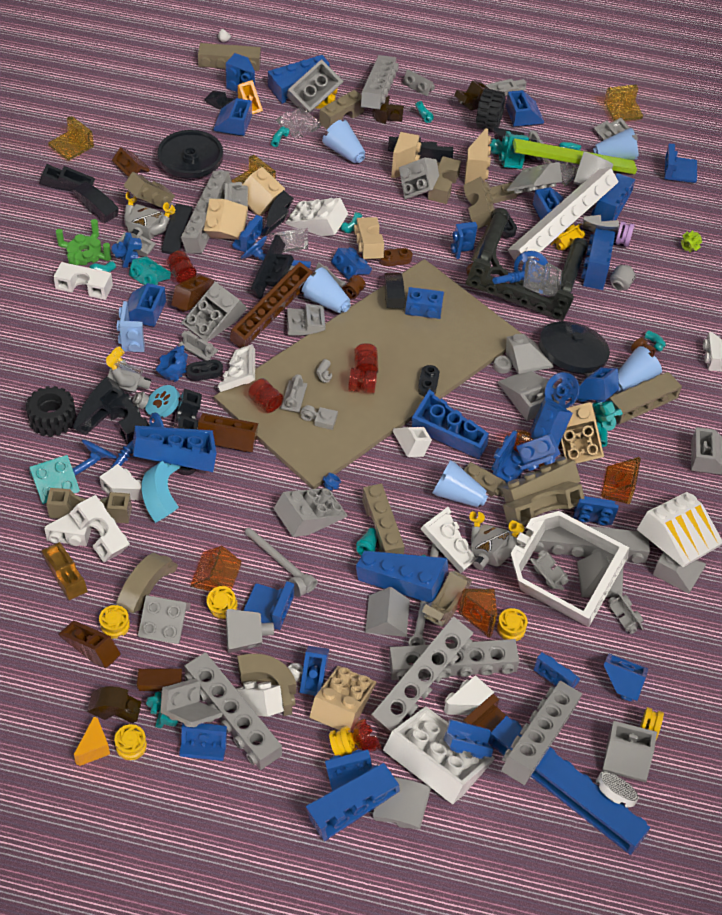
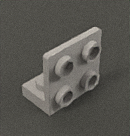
[138,595,191,644]
[161,679,223,727]

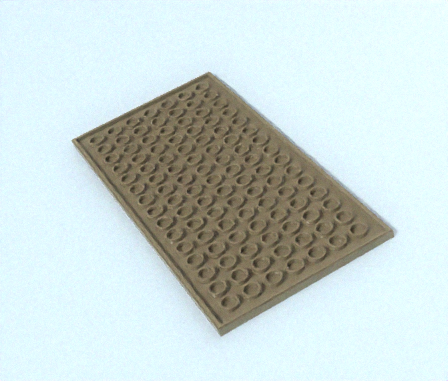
[214,259,522,489]

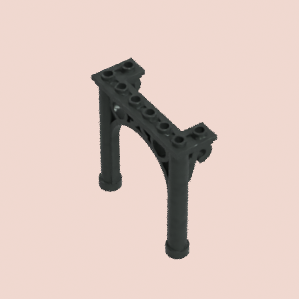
[465,208,588,321]

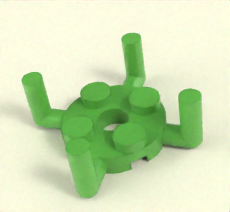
[56,219,111,266]

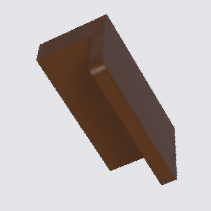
[112,147,151,177]
[137,669,183,691]
[463,694,507,732]

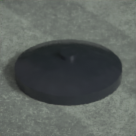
[157,130,223,178]
[539,321,610,373]

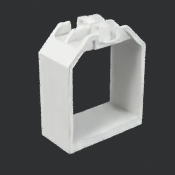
[511,511,629,627]

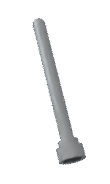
[245,528,318,593]

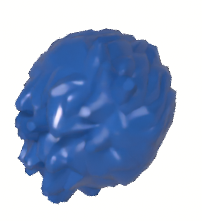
[156,345,188,382]

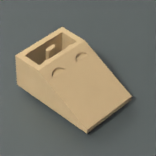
[465,129,491,184]
[561,402,604,464]
[309,666,376,733]

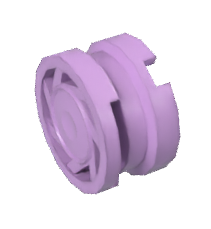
[615,221,634,247]

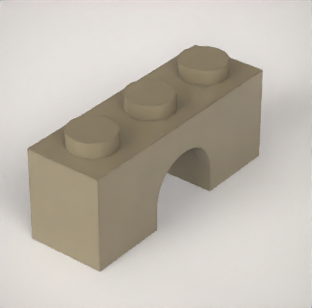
[319,90,364,129]
[428,157,461,204]
[124,172,175,208]
[463,177,495,229]

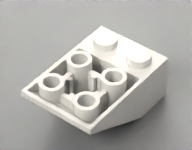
[286,198,348,236]

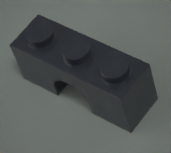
[108,388,149,445]
[173,388,202,430]

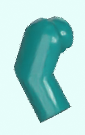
[415,101,434,123]
[271,126,290,147]
[341,212,363,234]
[89,261,116,273]
[645,330,666,352]
[597,422,608,447]

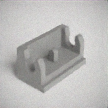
[225,182,248,219]

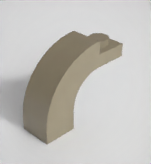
[116,552,178,613]
[422,571,472,627]
[237,654,296,716]

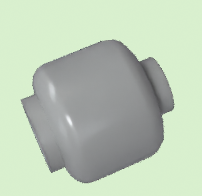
[610,265,636,291]

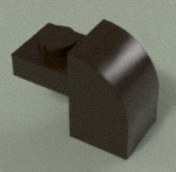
[454,80,489,110]
[372,96,404,124]
[87,686,142,724]

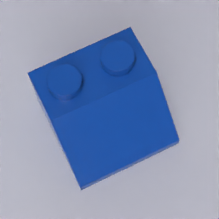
[530,397,573,446]

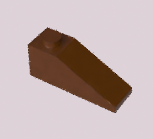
[171,274,215,312]
[59,620,121,669]

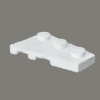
[218,344,255,392]
[421,507,476,573]

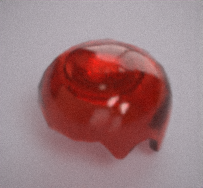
[353,718,382,752]

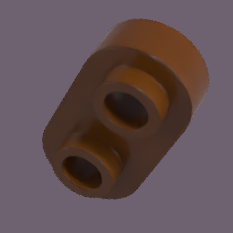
[379,248,413,267]

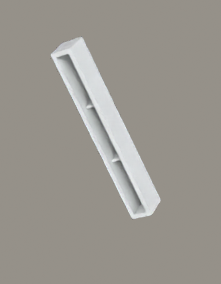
[508,168,619,264]

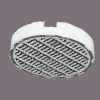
[596,772,639,807]

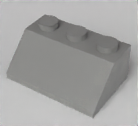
[287,59,344,113]

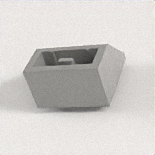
[399,158,439,200]
[691,427,722,475]
[602,721,657,783]

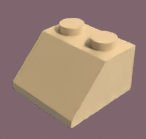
[391,132,421,178]
[243,167,285,216]
[204,199,248,240]

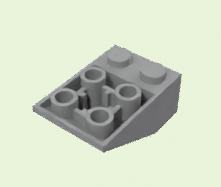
[507,162,563,194]
[181,282,247,342]
[498,372,561,421]
[274,488,348,537]

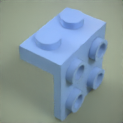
[117,301,145,352]

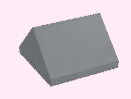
[365,587,410,637]

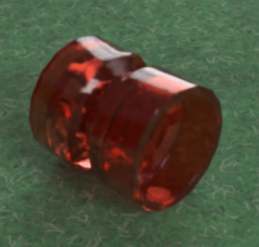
[167,251,197,283]
[354,343,378,378]
[348,367,377,394]
[248,378,283,413]

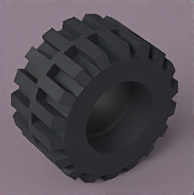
[476,88,505,131]
[26,386,76,437]

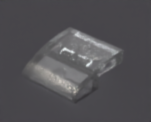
[275,106,321,139]
[523,258,562,296]

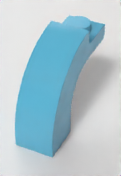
[142,461,181,523]

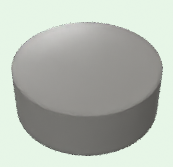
[493,356,512,374]
[289,576,306,597]

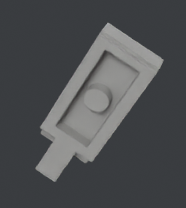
[486,79,526,96]

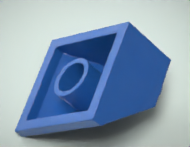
[604,653,649,701]

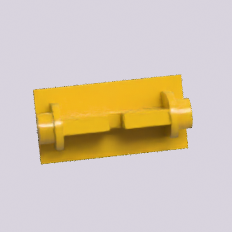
[551,223,585,251]

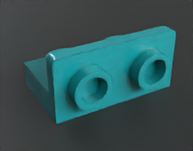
[499,131,529,169]
[129,256,172,285]

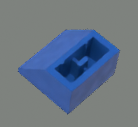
[226,53,255,92]
[506,90,544,126]
[214,98,252,136]
[533,187,564,220]
[120,283,166,327]
[571,367,619,402]

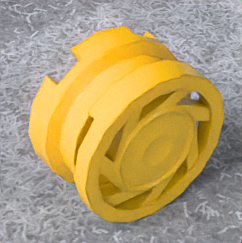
[207,586,238,619]
[99,605,130,639]
[497,608,528,641]
[640,707,664,740]
[114,724,147,760]
[329,726,358,756]

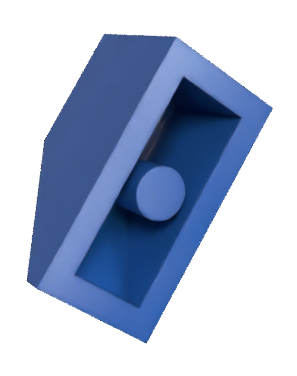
[300,645,330,696]

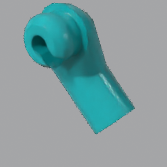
[559,142,582,151]

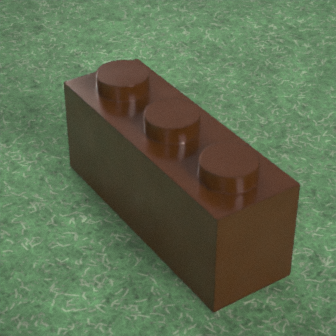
[198,413,259,452]

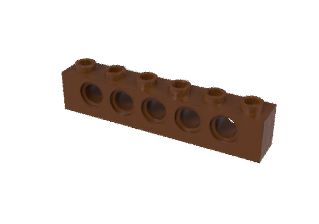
[229,262,313,348]

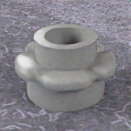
[132,392,149,409]

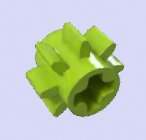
[681,230,702,252]

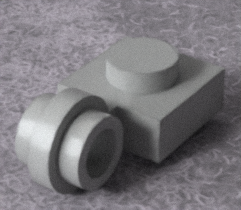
[300,405,338,430]

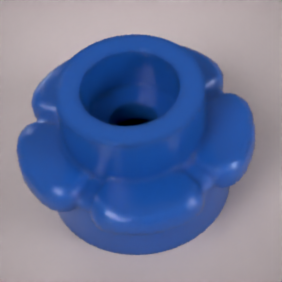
[323,473,341,490]

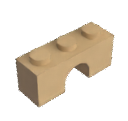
[354,217,384,259]

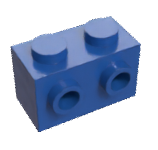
[405,287,444,319]

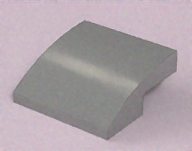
[594,118,638,141]
[573,151,613,185]
[582,215,619,234]
[286,304,326,335]
[373,777,431,829]

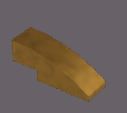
[41,542,88,600]

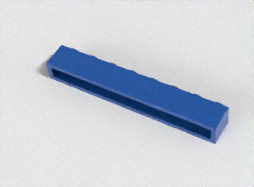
[488,716,650,855]

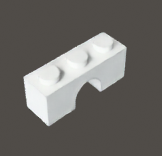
[54,262,113,300]
[70,495,130,562]

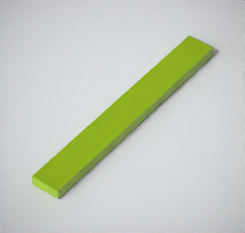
[513,138,637,174]

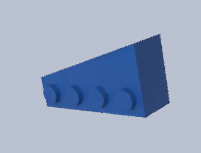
[268,55,330,104]
[591,173,636,222]
[581,228,616,290]
[412,389,489,459]
[132,426,217,472]
[356,551,449,603]
[306,763,400,842]

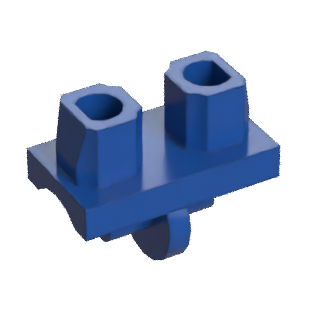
[111,232,142,268]

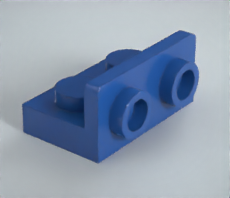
[232,215,263,252]
[451,222,478,259]
[516,433,561,471]
[534,652,580,688]

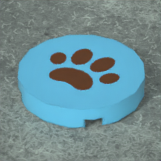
[145,385,180,417]

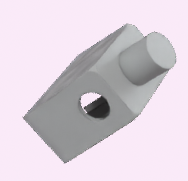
[226,609,274,653]

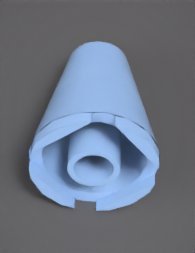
[322,119,365,163]
[593,128,639,160]
[302,267,351,313]
[616,346,662,393]
[432,460,488,508]

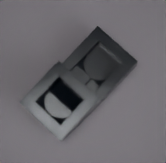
[204,91,236,110]

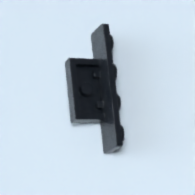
[251,235,294,299]

